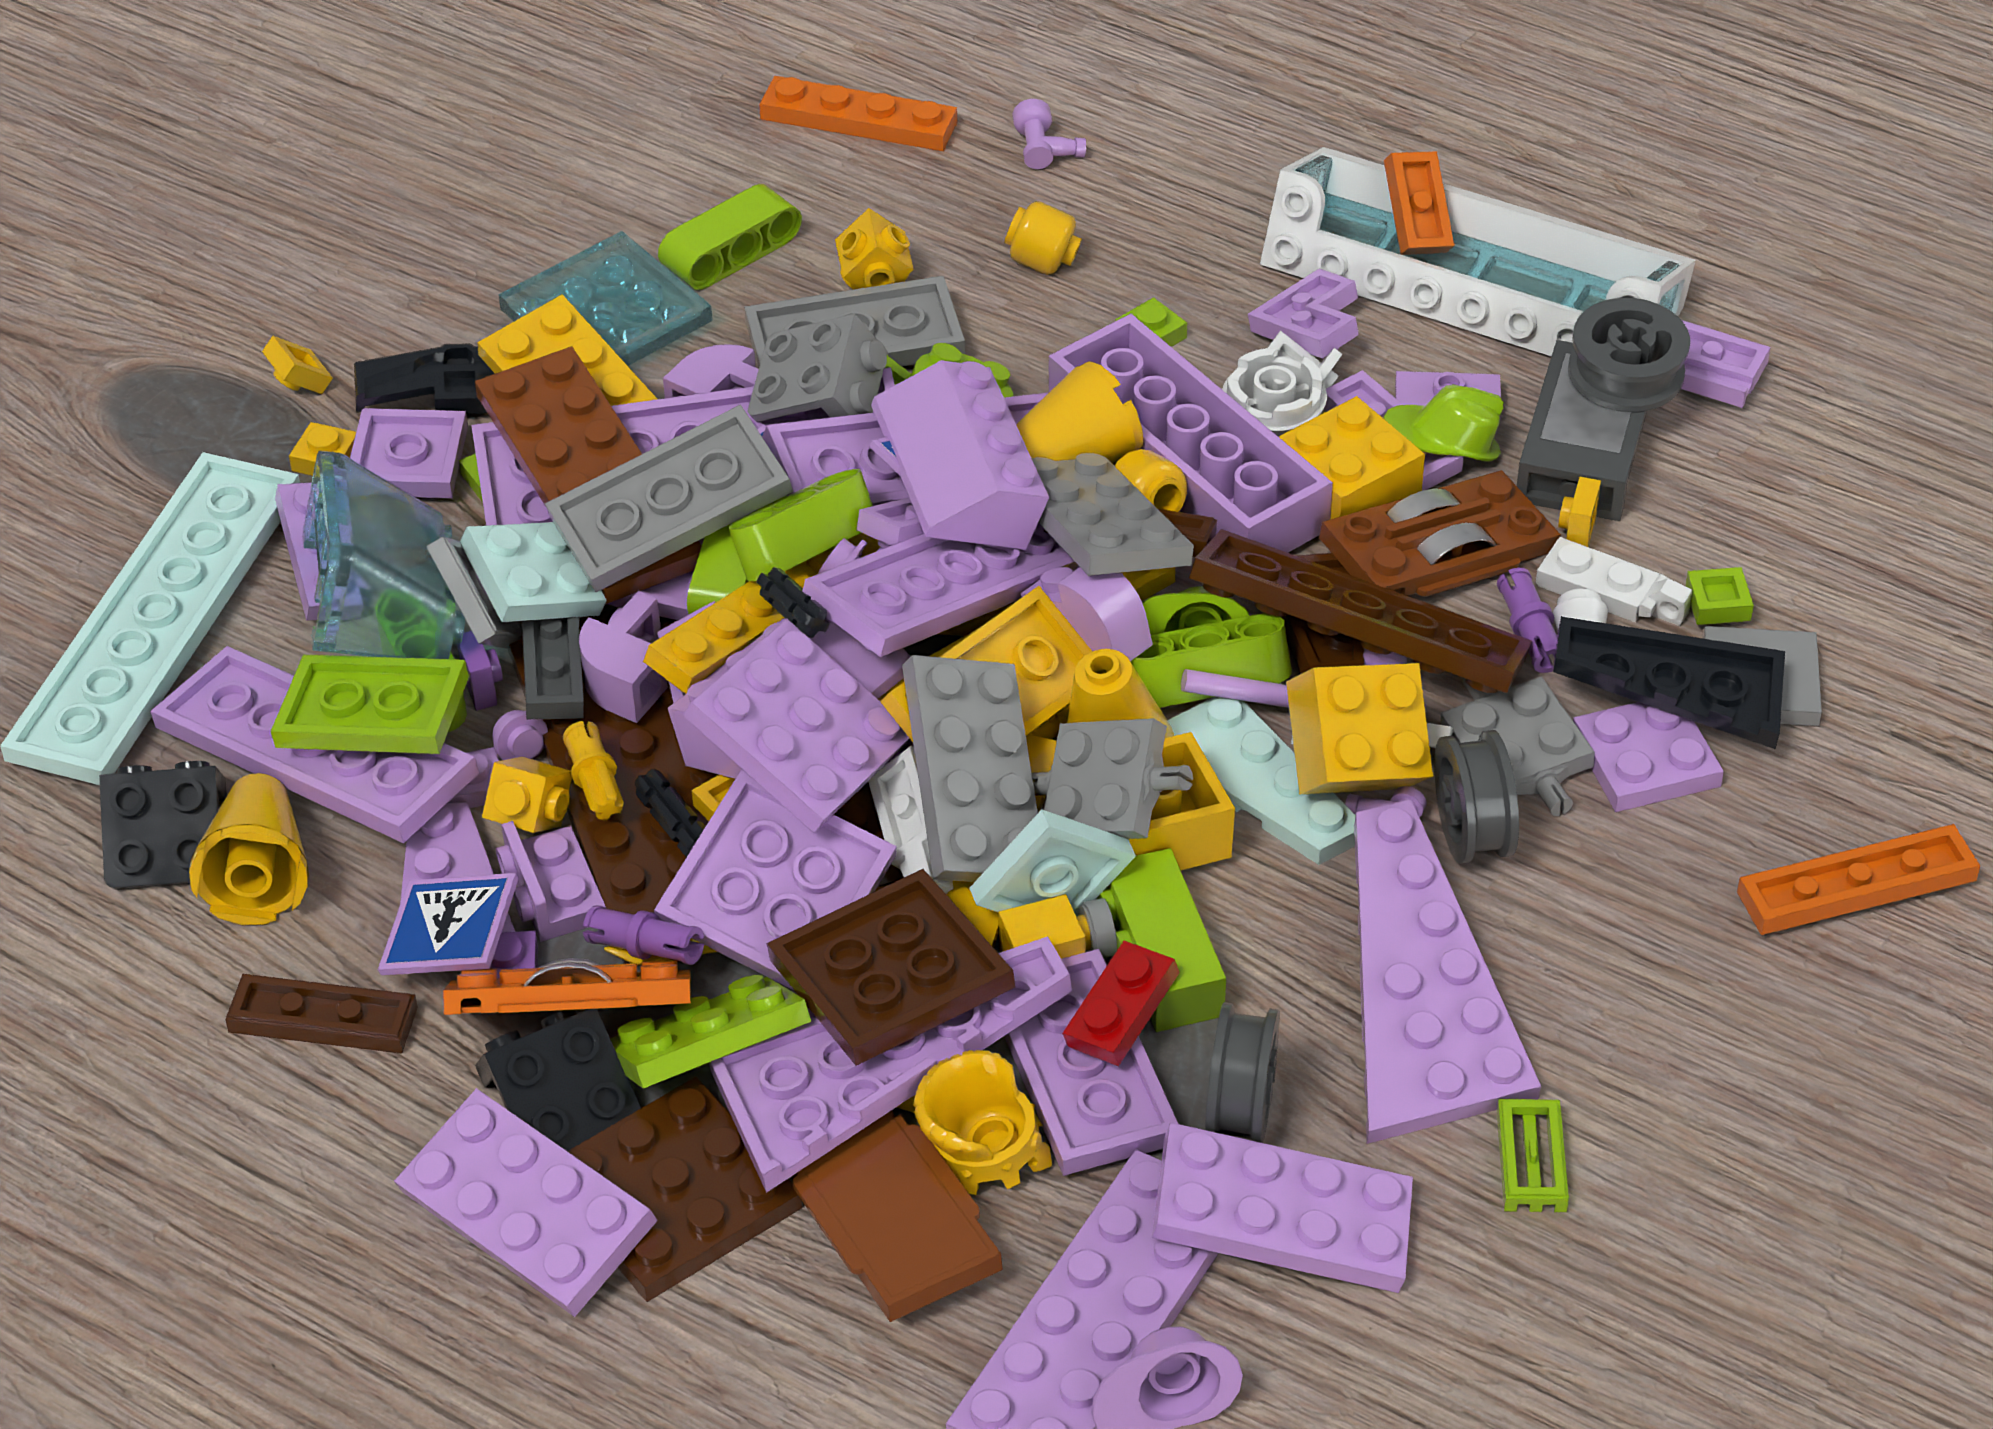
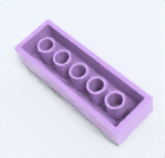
[1049,314,1333,553]

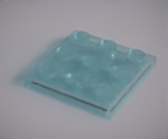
[498,231,713,366]

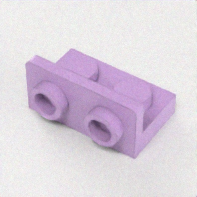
[496,821,606,942]

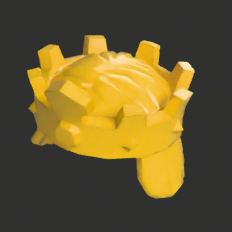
[913,1050,1052,1195]

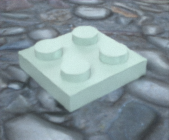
[460,522,607,622]
[969,809,1136,916]

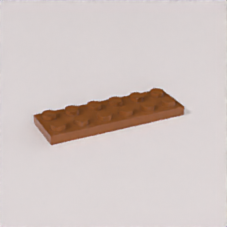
[475,346,702,604]

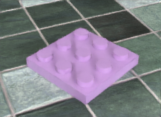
[682,618,910,833]
[654,769,897,990]

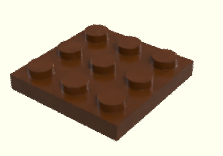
[766,869,1016,1066]
[567,1077,802,1302]

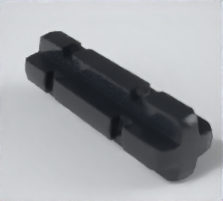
[757,567,830,638]
[635,769,706,858]

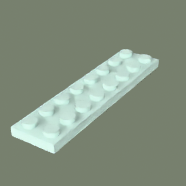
[0,452,300,785]

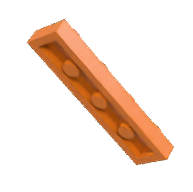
[759,76,958,151]
[1737,824,1980,935]

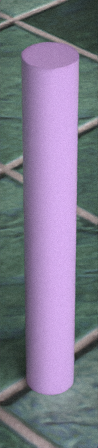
[1181,669,1289,708]

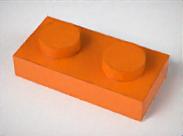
[1384,151,1454,255]

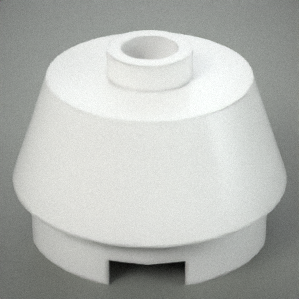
[1222,348,1327,436]

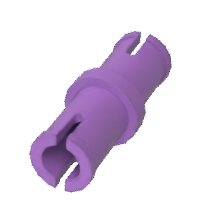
[1497,567,1557,673]
[583,905,704,965]

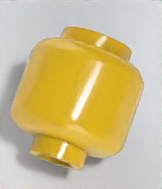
[1004,201,1082,275]
[1115,449,1187,512]

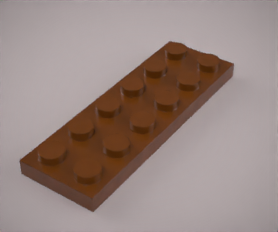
[1189,529,1532,693]

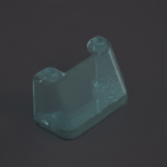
[302,451,465,659]

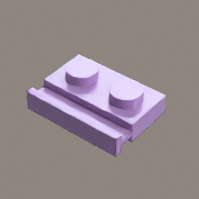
[1681,320,1771,408]

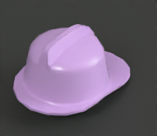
[1091,1327,1243,1429]

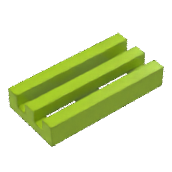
[1497,1099,1569,1212]

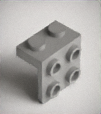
[748,313,888,422]

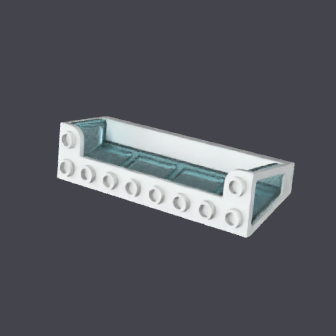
[1260,147,1696,356]

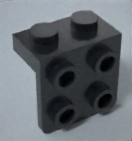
[99,761,227,889]
[475,1009,641,1151]

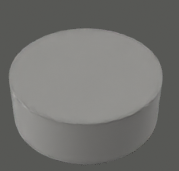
[1079,898,1117,958]

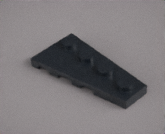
[1553,616,1785,749]

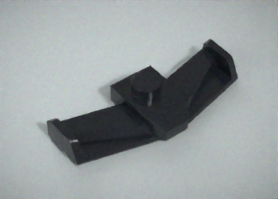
[354,343,495,414]

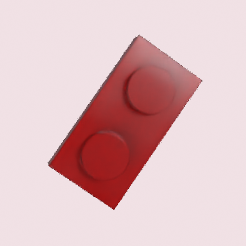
[1062,940,1180,1066]

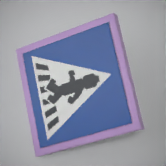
[378,873,519,975]

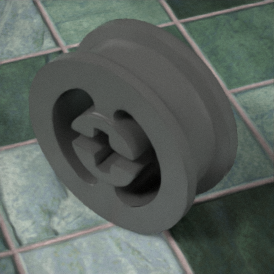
[1568,298,1690,412]
[1434,730,1519,864]
[1205,1002,1280,1143]

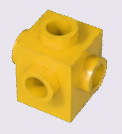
[835,208,914,290]

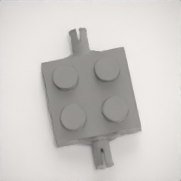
[1440,676,1595,816]
[1032,718,1193,839]

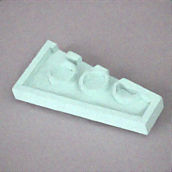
[1168,697,1356,865]

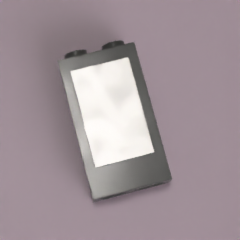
[1517,340,1647,521]

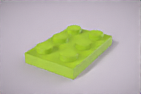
[270,655,469,754]
[610,975,812,1088]

